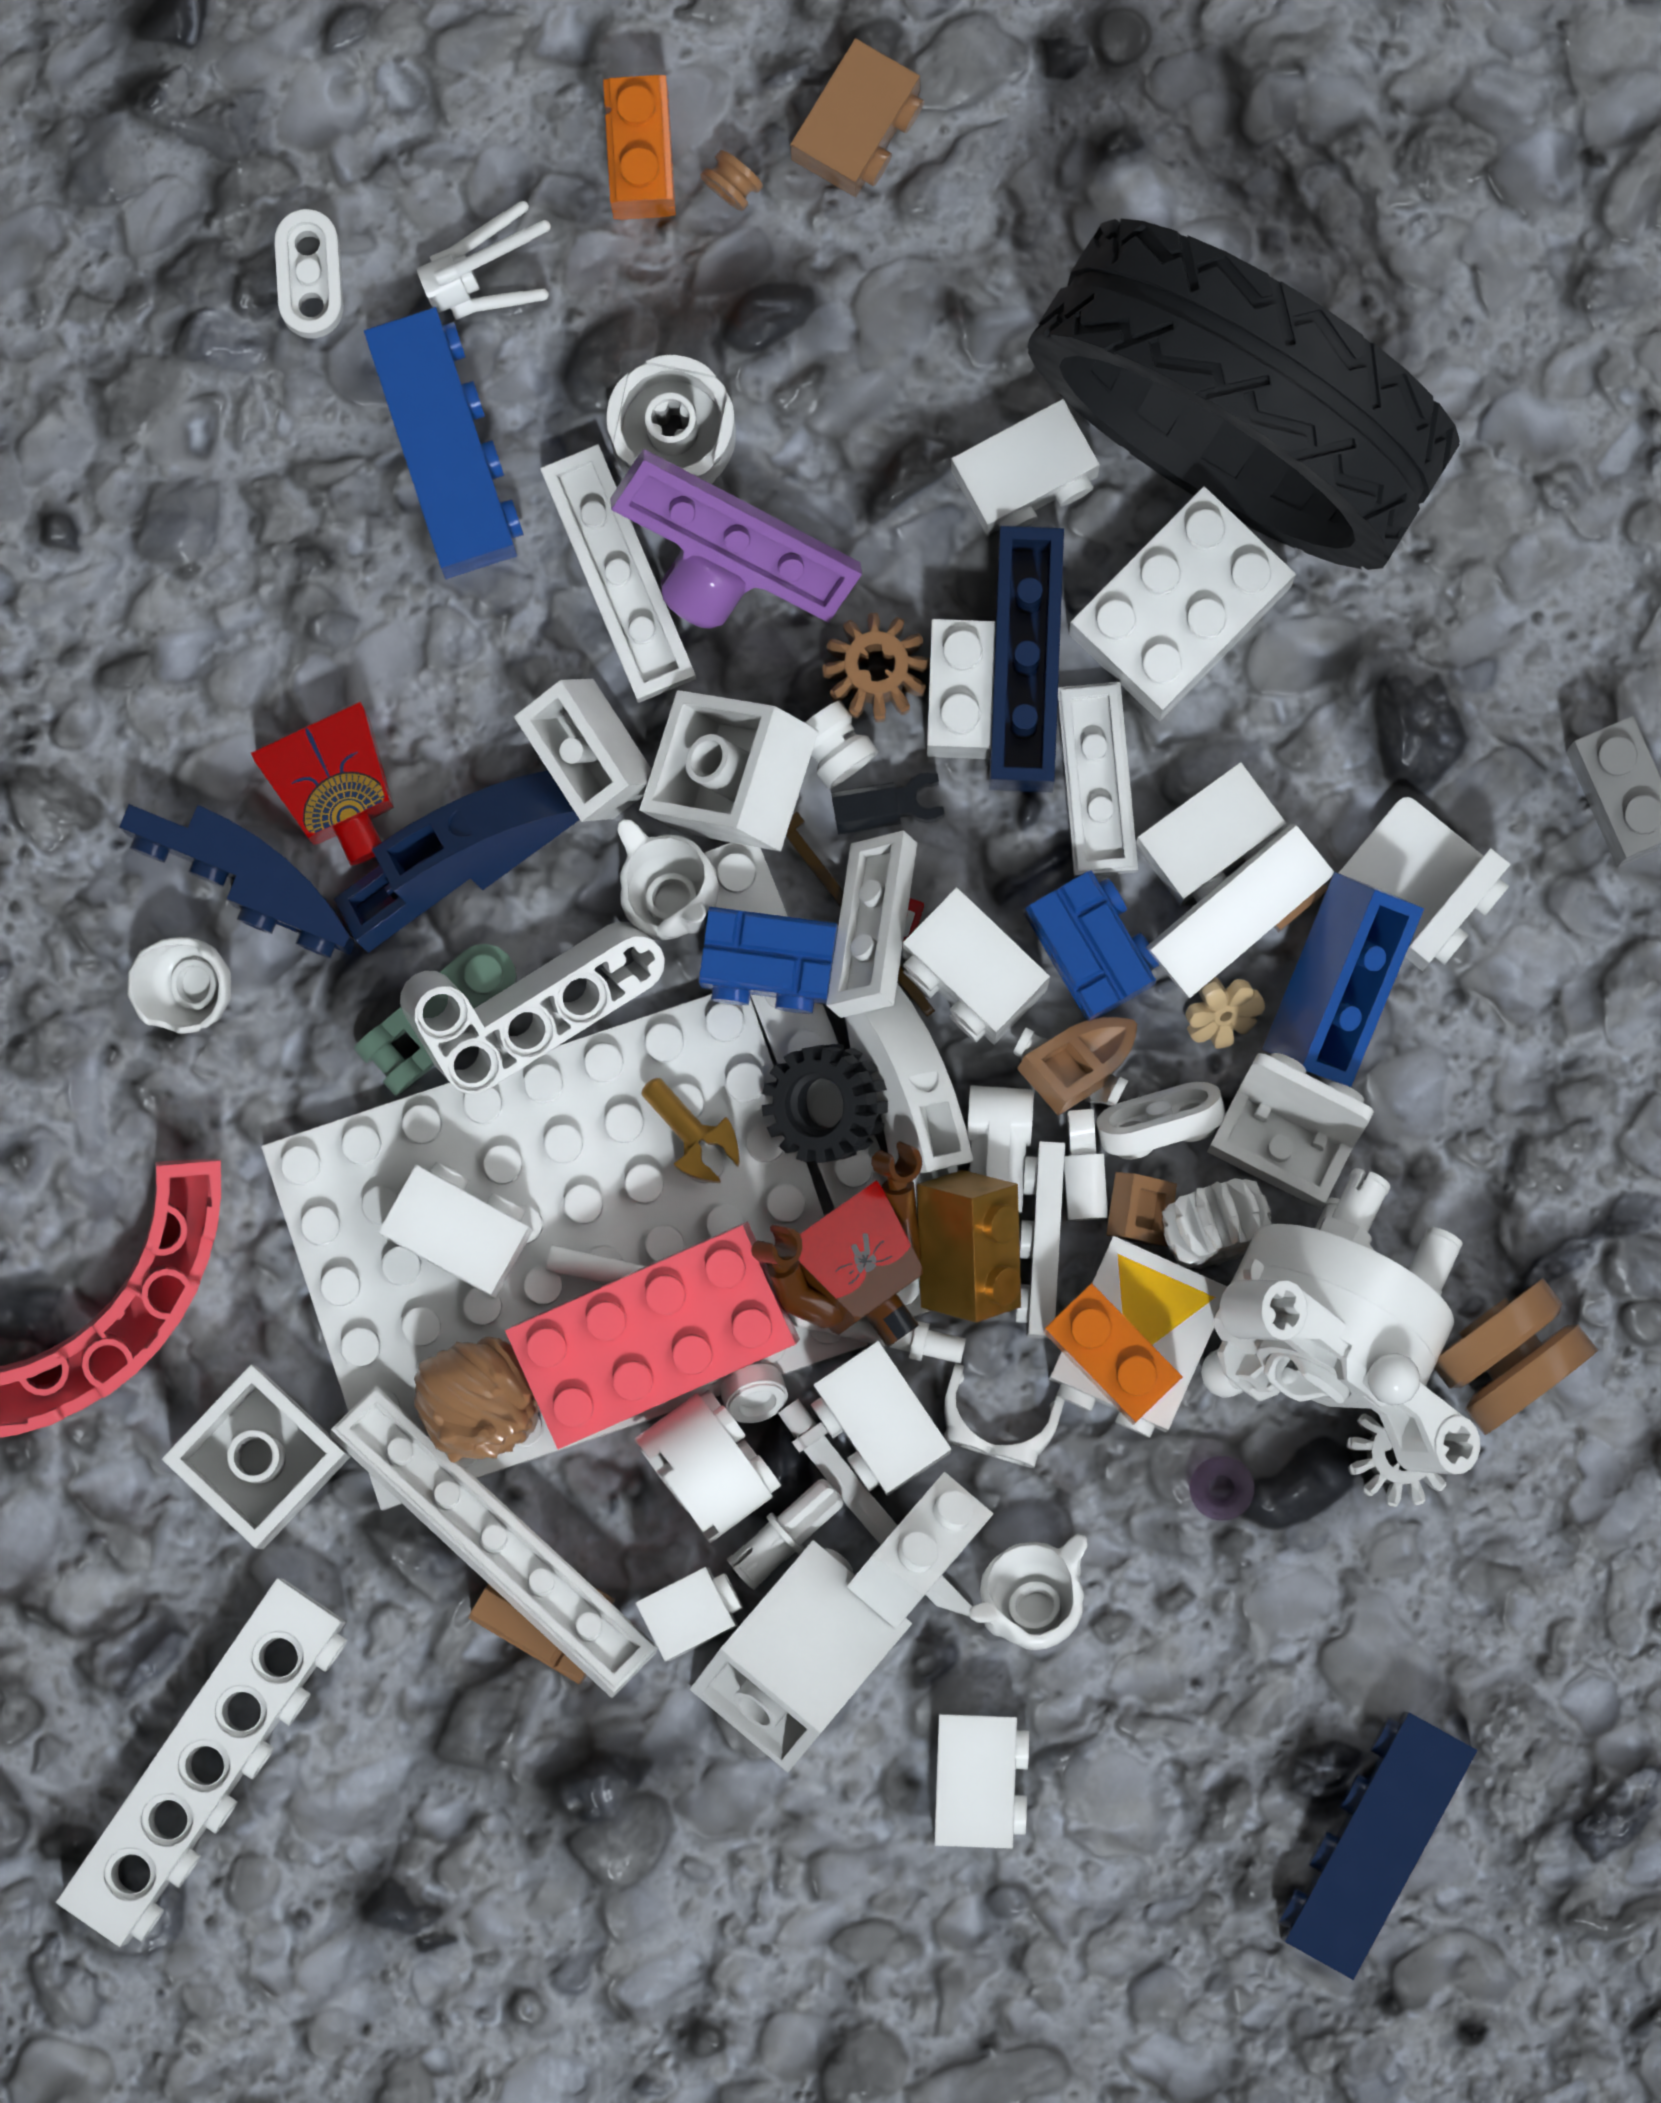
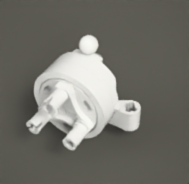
[1201,1168,1480,1474]

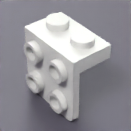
[1339,797,1511,972]
[1207,1053,1374,1210]

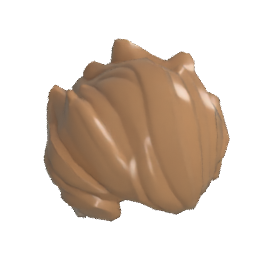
[414,1337,539,1463]

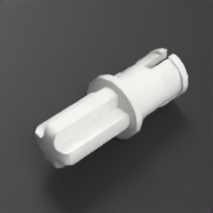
[727,1479,844,1590]

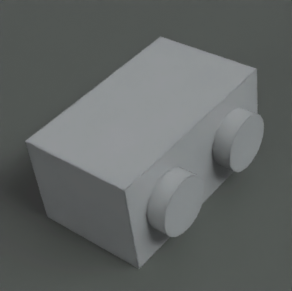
[1566,716,1661,868]

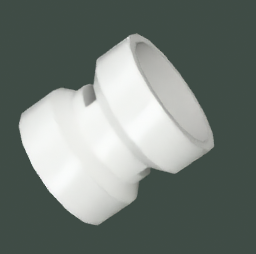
[805,701,879,789]

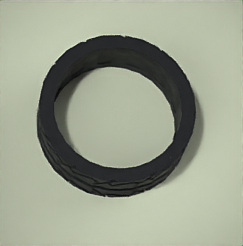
[1027,218,1460,570]

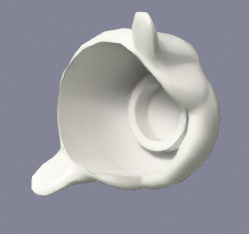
[617,820,719,940]
[969,1534,1088,1650]

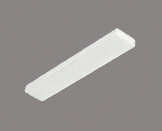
[330,1385,658,1698]

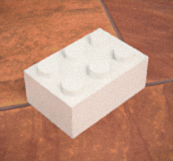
[1069,487,1296,722]

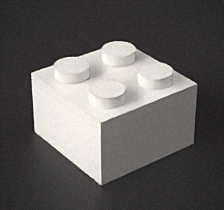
[639,690,819,851]
[903,887,1050,1045]
[811,1341,952,1496]
[162,1365,351,1549]

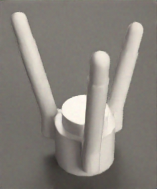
[416,201,551,320]

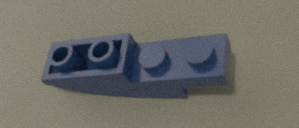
[334,770,580,953]
[119,804,355,958]

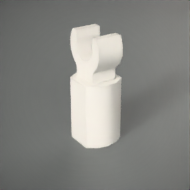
[1064,1109,1108,1222]

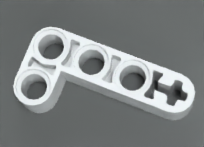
[400,922,665,1094]

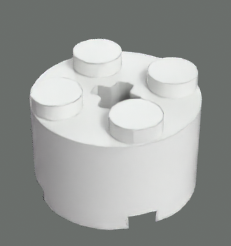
[607,355,736,484]
[634,1390,781,1543]

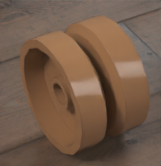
[1434,1278,1598,1435]

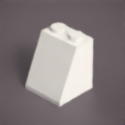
[689,1540,912,1773]

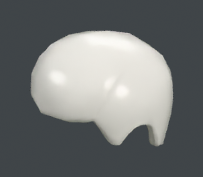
[127,937,231,1034]

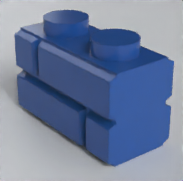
[1024,870,1160,1021]
[699,906,838,1014]

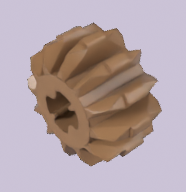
[822,613,930,723]

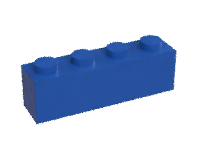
[364,307,524,579]

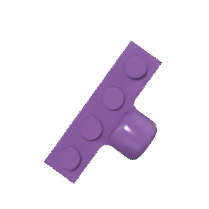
[610,449,862,629]

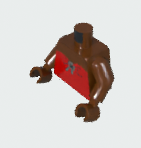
[751,1141,923,1347]

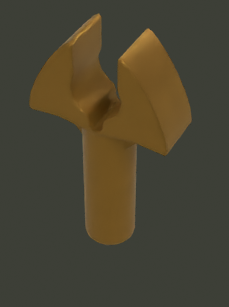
[641,1078,740,1183]

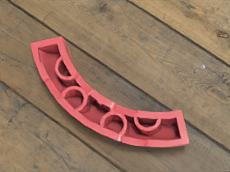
[0,1159,221,1438]

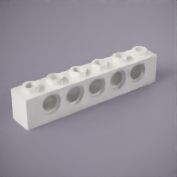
[56,1578,347,1947]

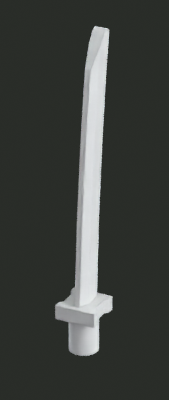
[778,1399,973,1616]

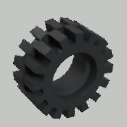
[761,1044,888,1163]

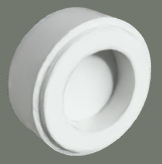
[720,1364,788,1423]

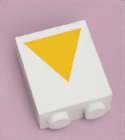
[1049,1236,1227,1438]

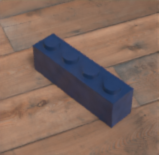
[989,526,1064,793]
[1277,1711,1478,1980]

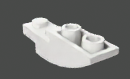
[845,983,973,1216]

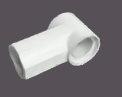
[967,1085,1034,1214]

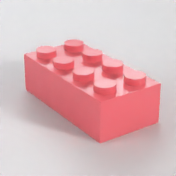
[505,1221,800,1450]

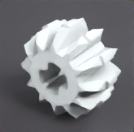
[1162,1178,1272,1269]
[1347,1414,1446,1507]

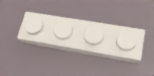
[540,444,696,703]

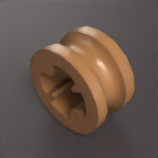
[700,150,764,211]

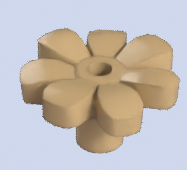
[1185,977,1265,1049]

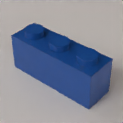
[1262,872,1424,1087]

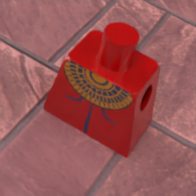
[251,701,394,866]

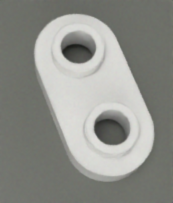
[275,209,344,338]
[1096,1082,1226,1160]

